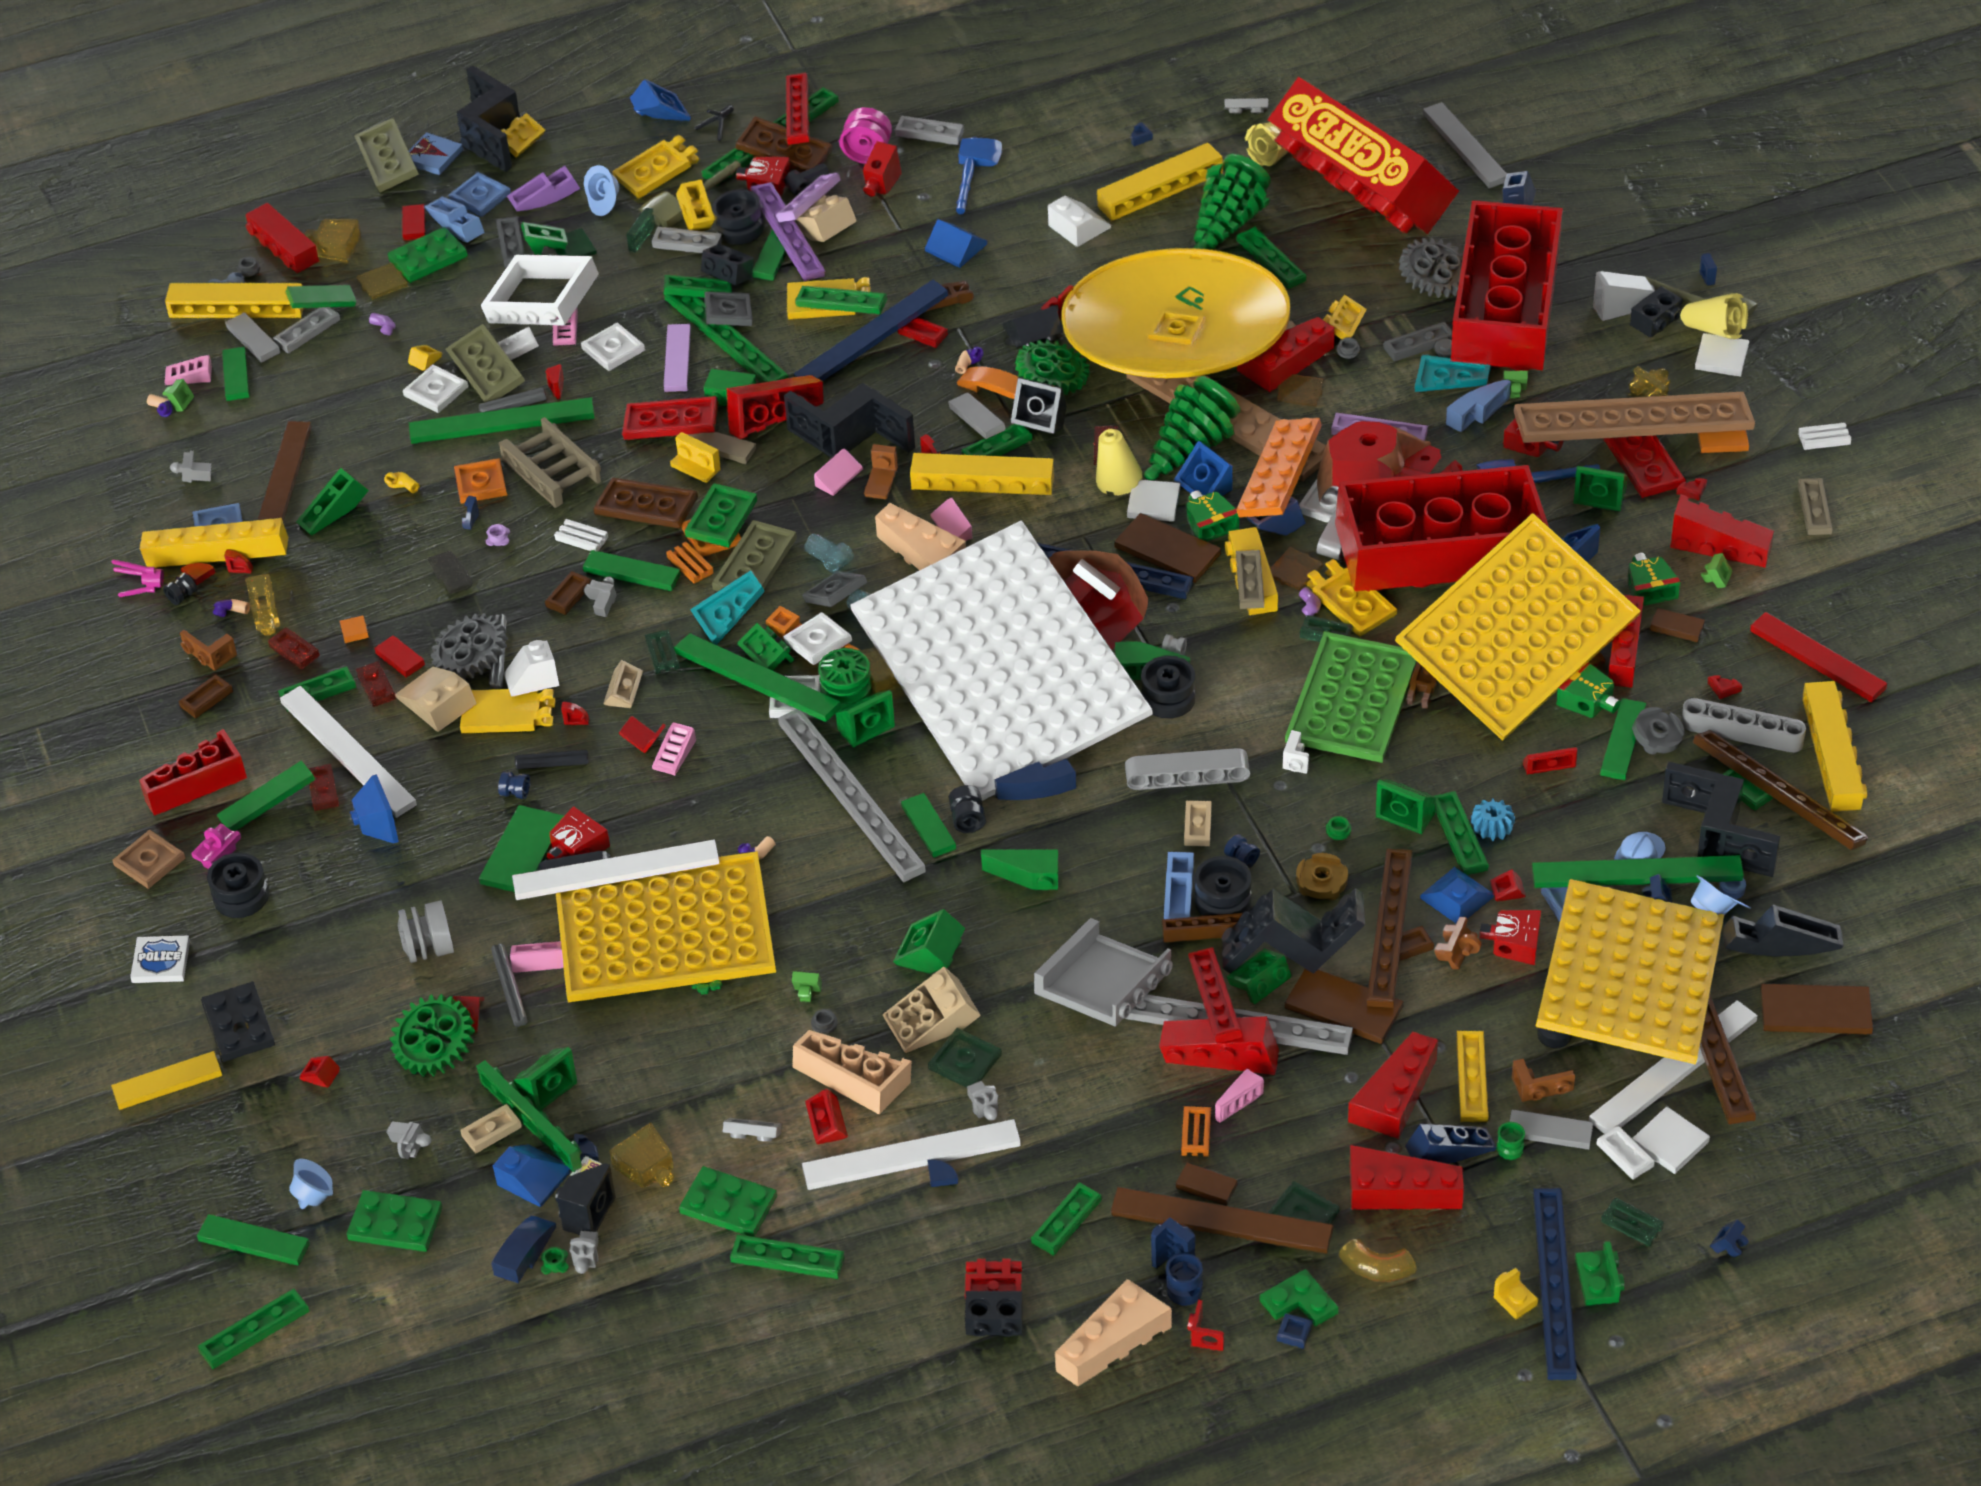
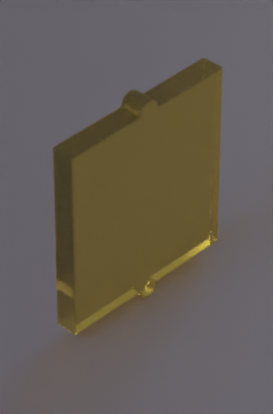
[357,262,408,300]

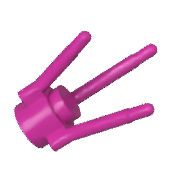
[111,560,164,597]

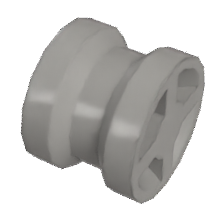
[1162,634,1187,656]

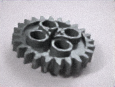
[1399,238,1464,298]
[431,613,508,680]

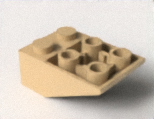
[795,194,857,242]
[882,967,981,1053]

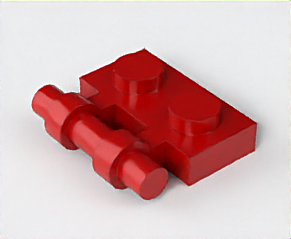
[965,1258,1022,1298]

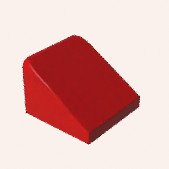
[546,364,564,399]
[1490,869,1526,902]
[299,1056,340,1087]

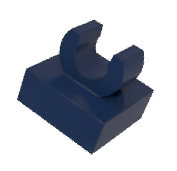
[1642,874,1673,903]
[1710,1219,1749,1257]

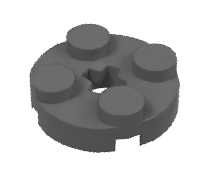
[1632,707,1684,754]

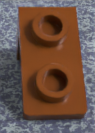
[864,444,898,499]
[180,630,237,671]
[1512,1059,1575,1102]

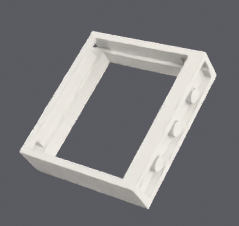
[481,255,599,325]

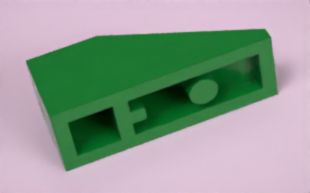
[296,468,369,535]
[1115,641,1190,680]
[981,850,1059,890]

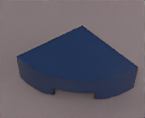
[1131,122,1153,146]
[462,496,479,530]
[573,1134,599,1162]
[927,1159,958,1187]

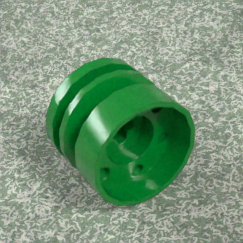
[818,648,872,712]

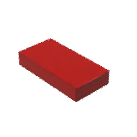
[402,204,425,240]
[897,317,948,348]
[375,635,425,678]

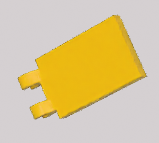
[612,135,700,199]
[787,277,871,320]
[1306,559,1397,637]
[460,689,556,733]

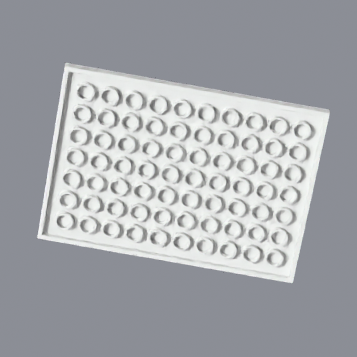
[850,520,1152,801]

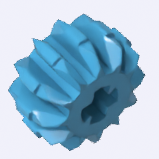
[1471,798,1515,841]

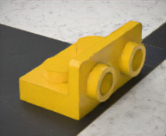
[501,113,545,158]
[1323,295,1367,339]
[670,432,721,483]

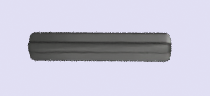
[479,387,546,413]

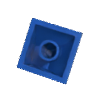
[630,79,691,121]
[350,774,399,843]
[1420,867,1494,924]
[493,1144,571,1207]

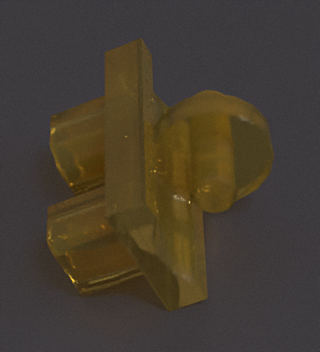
[1628,366,1670,397]

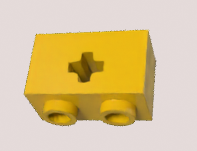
[676,179,715,231]

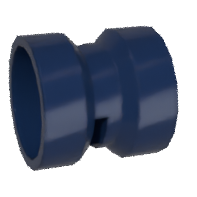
[498,771,530,799]
[1224,834,1260,868]

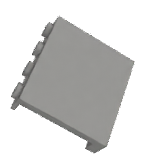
[1034,918,1173,1027]

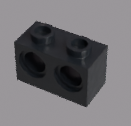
[701,244,754,285]
[1630,286,1682,338]
[965,1291,1023,1337]

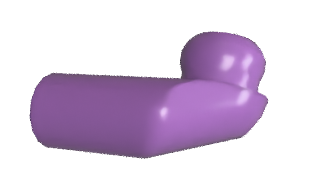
[369,313,396,335]
[1299,587,1321,618]

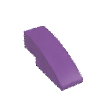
[507,166,580,211]

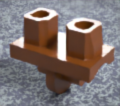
[1435,917,1482,970]

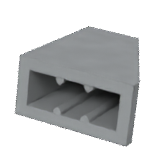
[1593,271,1655,321]

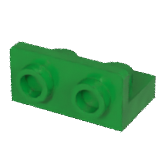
[737,623,795,671]
[1227,948,1292,1004]
[1575,1241,1625,1306]

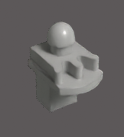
[170,451,211,483]
[584,577,617,617]
[967,1081,998,1121]
[387,1121,432,1159]
[570,1231,599,1274]

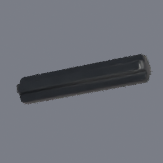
[515,750,589,769]

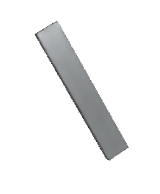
[1423,102,1507,188]

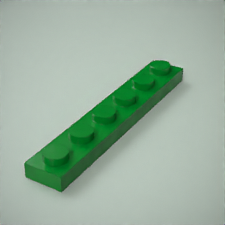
[477,1060,582,1172]

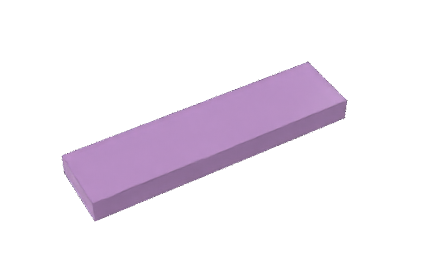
[776,173,841,222]
[664,324,691,392]
[1331,413,1428,441]

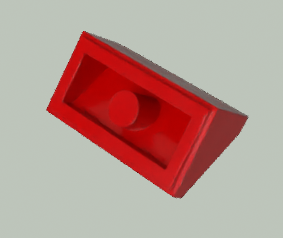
[1523,747,1577,775]
[805,1088,848,1144]

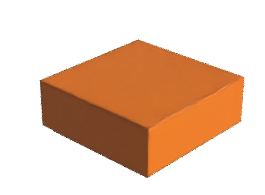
[340,616,369,643]

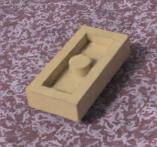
[1184,801,1211,846]
[460,1104,522,1154]

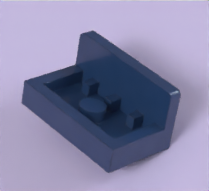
[1151,1218,1195,1269]

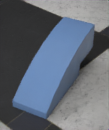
[424,197,484,243]
[1446,380,1511,432]
[1164,852,1194,919]

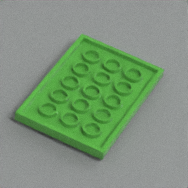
[1285,631,1417,763]

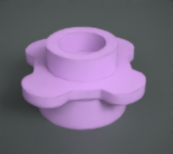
[486,524,510,546]

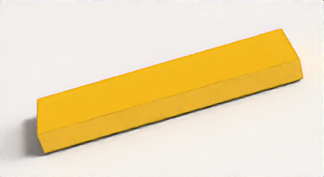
[1456,1031,1488,1122]
[111,1051,222,1110]

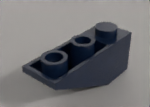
[1503,171,1536,205]
[1405,1124,1497,1164]

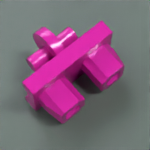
[192,823,241,869]

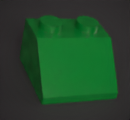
[1573,466,1628,511]
[836,690,895,747]
[1376,779,1436,835]
[893,909,965,974]
[513,1047,578,1112]

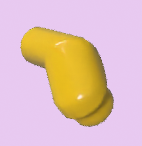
[384,472,420,493]

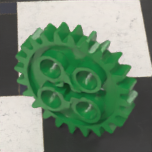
[1015,340,1090,395]
[390,994,475,1077]

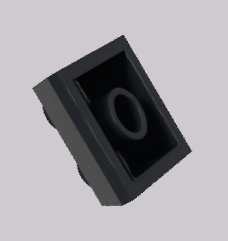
[1002,306,1064,347]
[1010,377,1067,434]
[555,1163,616,1235]

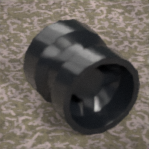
[163,572,197,605]

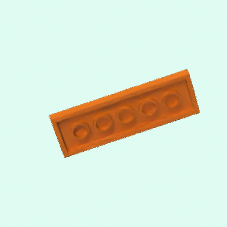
[1236,418,1322,517]

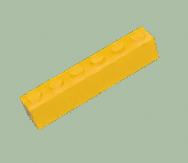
[1097,143,1222,221]
[165,283,304,318]
[910,453,1054,495]
[140,518,289,568]
[1802,681,1867,812]

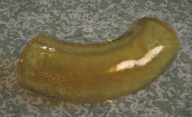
[1339,1239,1416,1282]

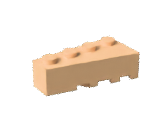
[875,503,966,571]
[793,1030,912,1114]
[1055,1279,1172,1386]

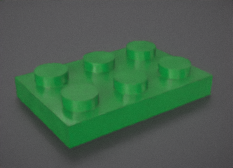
[387,227,467,283]
[685,483,757,548]
[679,1166,777,1237]
[347,1190,443,1252]

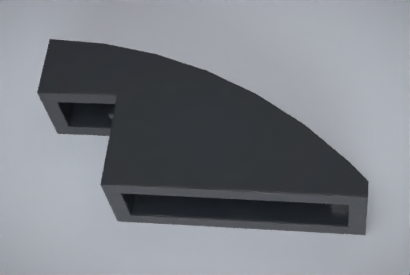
[1722,905,1844,957]

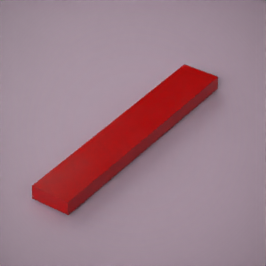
[786,73,809,145]
[1750,612,1887,703]
[1188,947,1242,1044]

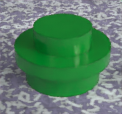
[1326,816,1351,840]

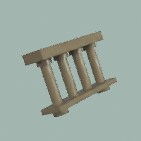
[499,417,601,508]

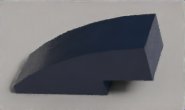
[994,759,1076,800]
[491,1215,557,1283]

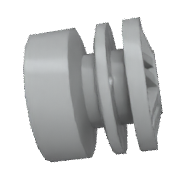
[397,900,454,963]

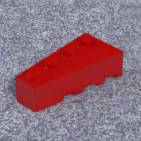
[1237,317,1335,392]
[727,375,823,439]
[1670,494,1774,568]
[139,729,247,816]
[1159,1016,1279,1075]
[1348,1032,1438,1139]
[1350,1145,1464,1209]

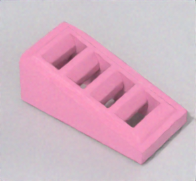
[553,308,578,346]
[165,355,212,385]
[652,722,696,775]
[1215,1069,1264,1122]

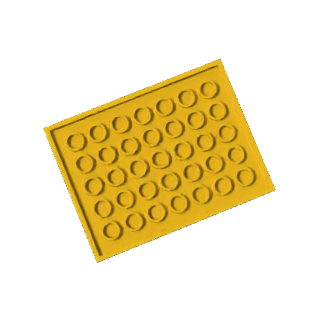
[1395,513,1641,741]
[556,851,776,1003]
[1536,879,1724,1064]

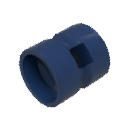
[1166,1253,1203,1306]

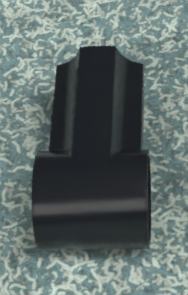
[784,163,830,197]

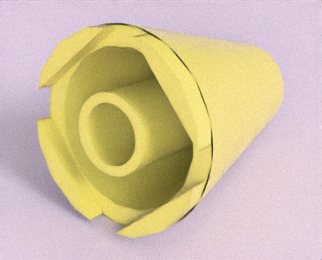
[1245,123,1287,166]
[1681,293,1748,339]
[1096,429,1143,495]

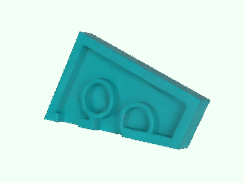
[1415,355,1491,392]
[690,570,765,645]

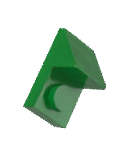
[521,222,568,255]

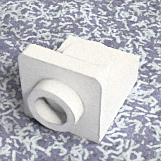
[1283,730,1309,774]

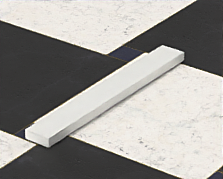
[280,686,417,818]
[512,840,719,900]
[1589,1000,1757,1134]
[802,1119,1020,1190]

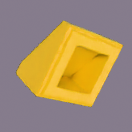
[408,345,442,371]

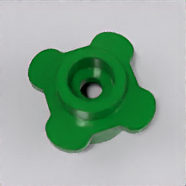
[541,1247,569,1275]

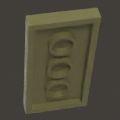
[355,118,419,192]
[446,324,525,402]
[712,520,797,602]

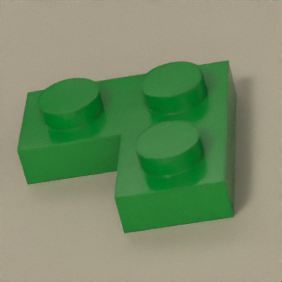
[1260,1269,1338,1327]

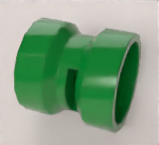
[1496,1122,1525,1160]

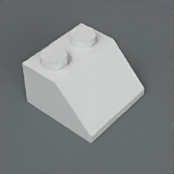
[1048,196,1111,247]
[504,640,559,697]

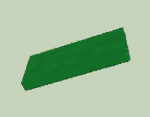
[479,805,564,892]

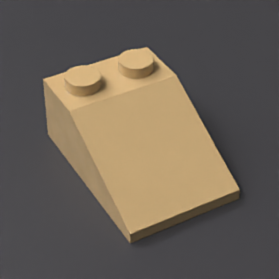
[395,666,477,732]

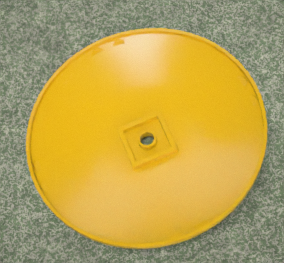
[1062,248,1290,378]

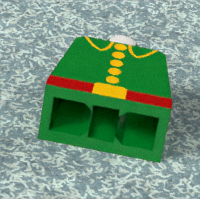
[1187,491,1239,542]
[1627,553,1680,606]
[1556,663,1620,718]

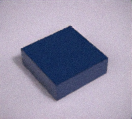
[1699,253,1717,286]
[1277,1313,1312,1349]

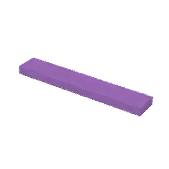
[751,182,825,281]

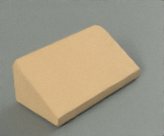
[603,660,643,708]

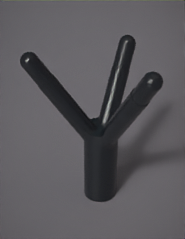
[694,104,734,141]

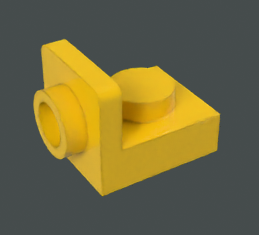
[1494,1268,1538,1319]

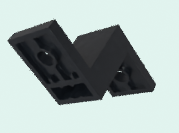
[457,65,520,172]
[784,383,915,458]
[1662,761,1781,877]
[1222,888,1365,974]
[201,981,275,1062]

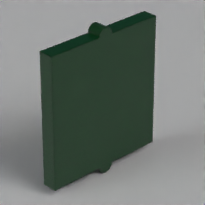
[553,228,597,256]

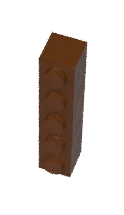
[1162,913,1243,942]

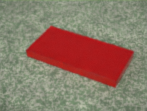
[622,396,718,440]
[1603,435,1686,498]

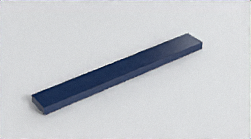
[794,279,948,381]
[1038,543,1193,599]
[1533,1188,1577,1380]

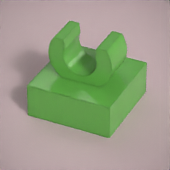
[1503,371,1528,398]
[162,379,194,412]
[1701,553,1733,589]
[792,971,822,1002]

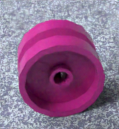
[839,107,892,164]

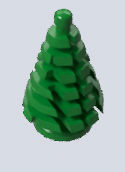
[1193,154,1271,250]
[1143,376,1241,481]

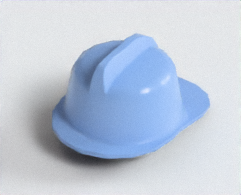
[584,165,619,216]
[1614,832,1666,860]
[1690,875,1751,915]
[290,1159,333,1209]

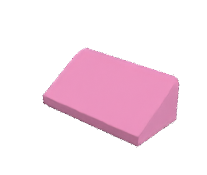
[814,449,863,496]
[930,498,972,541]
[510,941,564,973]

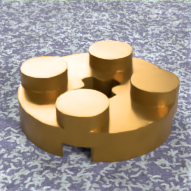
[1296,853,1348,900]

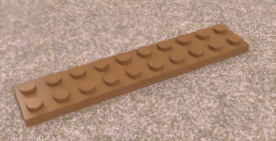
[1127,374,1326,481]
[1514,392,1755,443]

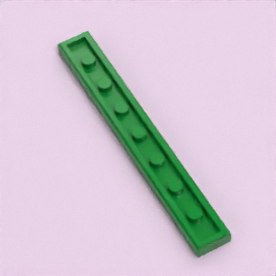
[701,87,839,186]
[664,294,789,383]
[409,397,595,444]
[674,633,841,722]
[1532,856,1744,888]

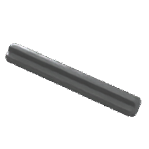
[489,614,506,690]
[491,943,528,1027]

